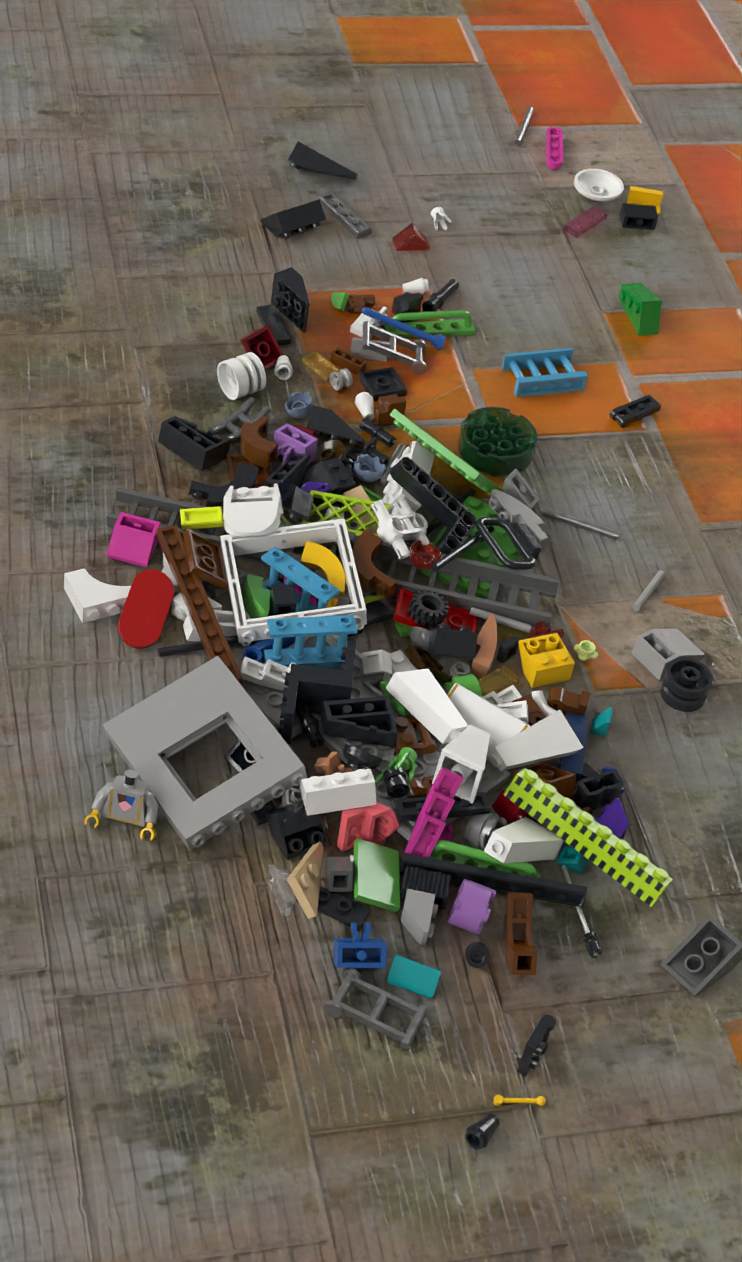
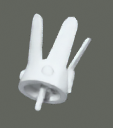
[431,207,452,230]

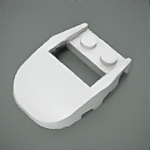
[223,483,283,536]

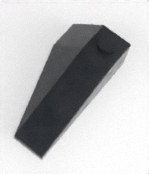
[288,141,358,180]

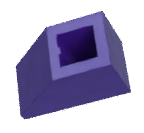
[594,798,629,840]

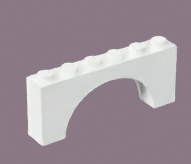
[64,552,202,623]

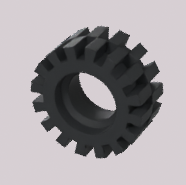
[408,589,449,628]

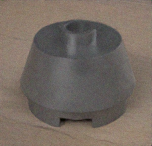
[465,813,507,851]

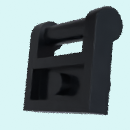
[517,1015,556,1076]

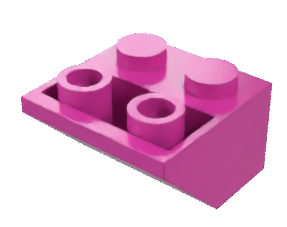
[107,512,161,568]

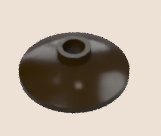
[309,440,344,467]

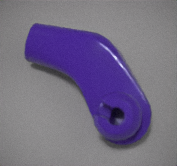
[301,482,331,493]

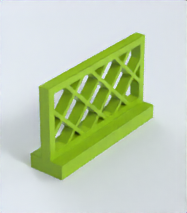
[300,490,390,538]

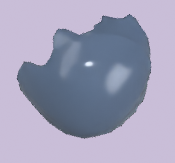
[285,392,314,419]
[353,454,386,483]

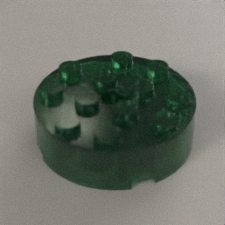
[457,407,537,477]

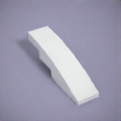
[240,657,295,691]

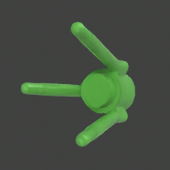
[375,747,417,790]

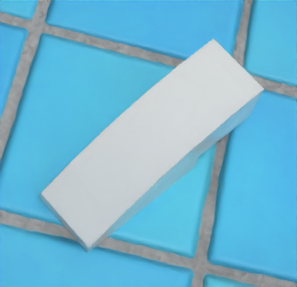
[183,610,251,641]

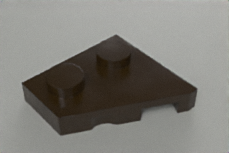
[405,644,453,683]

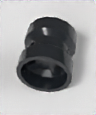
[383,766,410,798]

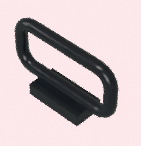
[476,517,542,570]

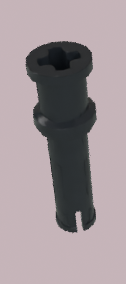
[422,279,459,312]

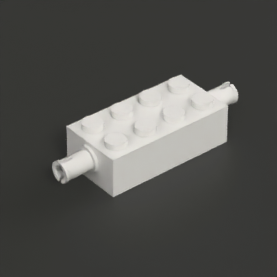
[382,441,435,516]

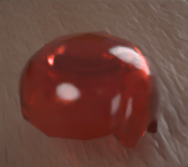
[410,540,442,570]

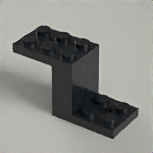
[278,639,356,744]

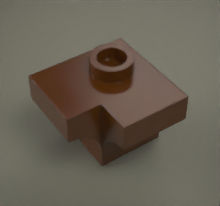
[374,394,407,427]

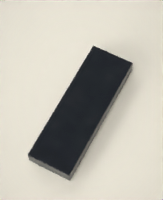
[256,305,291,345]

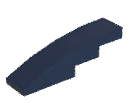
[560,712,588,779]

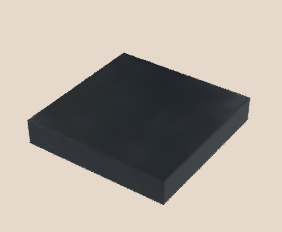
[358,367,407,401]

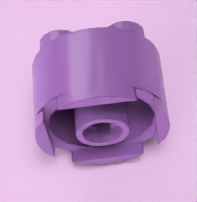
[448,879,496,935]

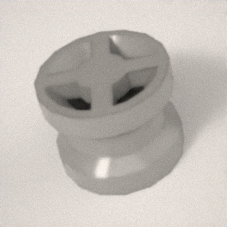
[330,368,353,390]

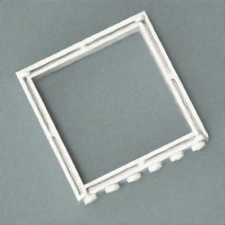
[220,518,367,647]

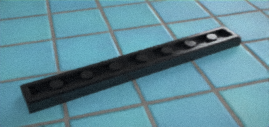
[399,853,587,907]

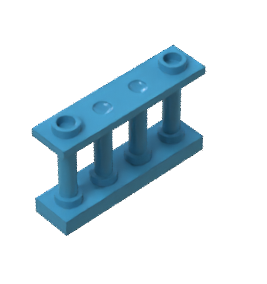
[501,348,588,397]
[261,546,340,612]
[263,615,357,668]

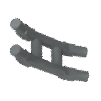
[208,397,271,444]

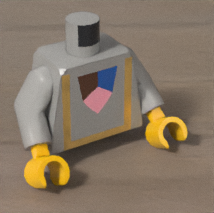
[84,770,159,841]

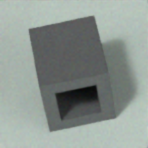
[325,857,353,892]

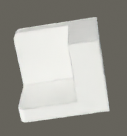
[362,649,393,675]

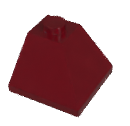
[240,325,283,370]

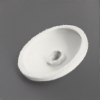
[574,169,624,202]

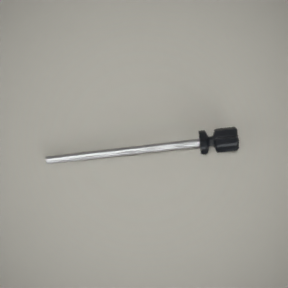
[561,865,602,958]

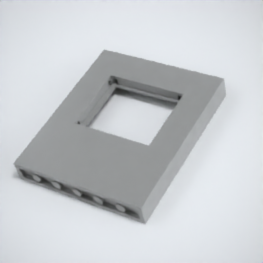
[103,656,307,851]

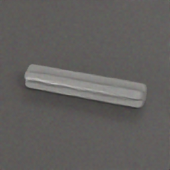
[380,444,407,485]

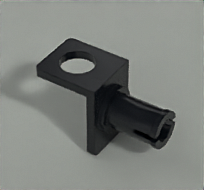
[346,437,390,466]

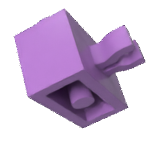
[274,424,318,464]

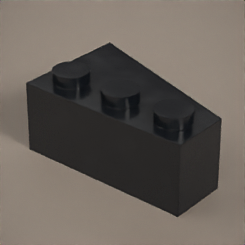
[158,416,232,471]

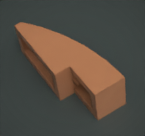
[471,613,497,680]

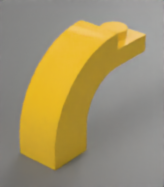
[301,541,347,608]

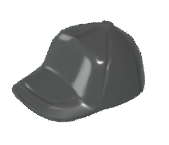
[410,626,430,652]

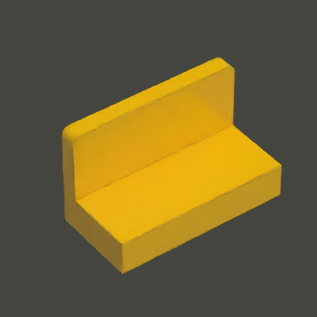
[627,186,663,216]

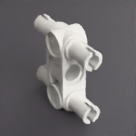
[371,497,434,560]

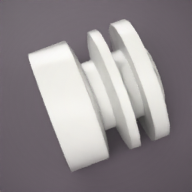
[217,352,266,400]

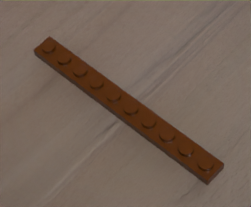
[156,525,243,684]

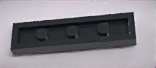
[395,792,490,822]

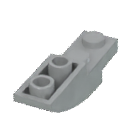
[489,489,548,554]

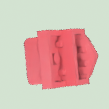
[337,801,400,852]

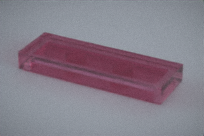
[564,206,608,238]

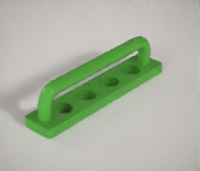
[384,310,475,338]
[429,840,540,878]

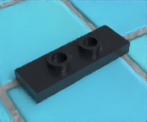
[295,886,370,931]

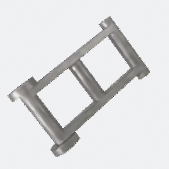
[362,321,427,375]
[324,968,428,1049]

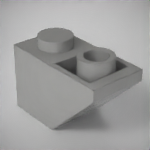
[401,889,438,946]

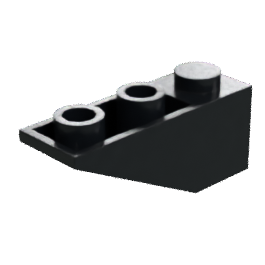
[307,405,365,446]

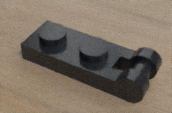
[609,395,661,428]

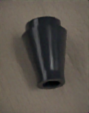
[465,1114,500,1149]

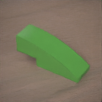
[241,573,270,619]

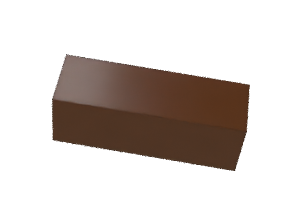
[330,347,367,375]

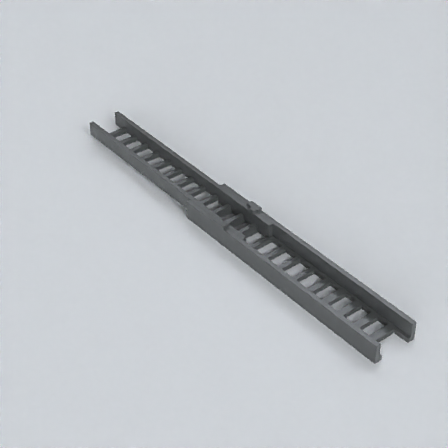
[106,488,560,630]

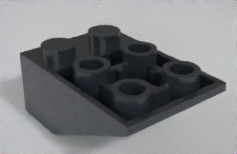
[271,267,310,333]

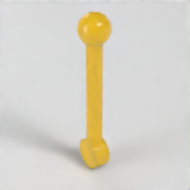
[493,1095,546,1106]

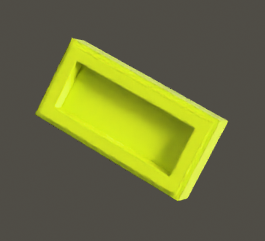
[180,506,223,530]

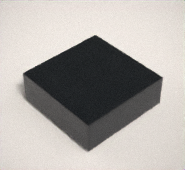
[497,635,520,663]

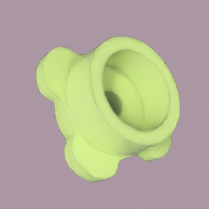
[574,640,598,661]

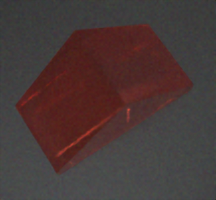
[392,223,430,251]

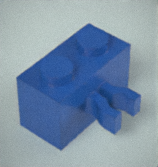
[333,922,387,968]

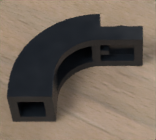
[189,462,259,509]

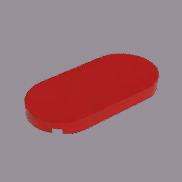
[117,569,174,649]

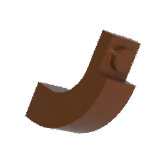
[240,416,278,469]
[353,529,396,599]
[504,892,537,975]

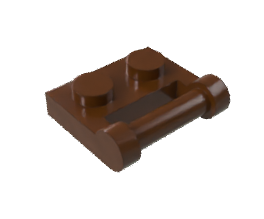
[394,717,437,755]

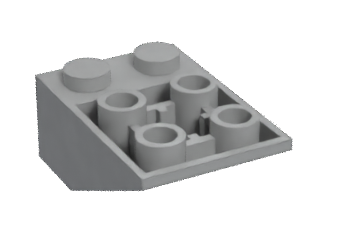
[632,629,705,680]

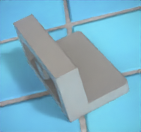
[350,337,390,362]

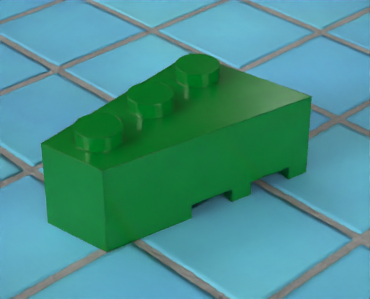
[619,283,662,336]

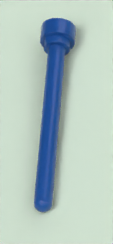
[362,307,446,350]

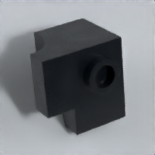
[392,292,423,323]

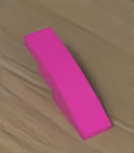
[405,767,464,858]

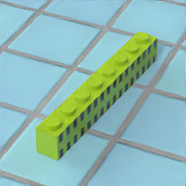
[503,768,673,907]

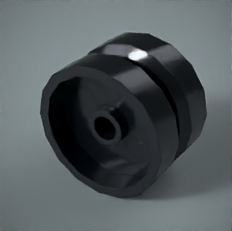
[660,658,713,712]

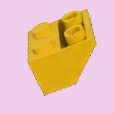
[518,633,575,688]

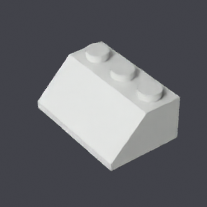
[299,769,376,816]

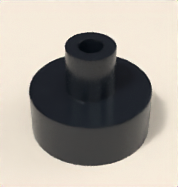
[465,942,490,968]

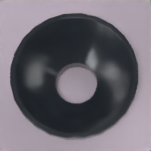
[343,744,383,770]

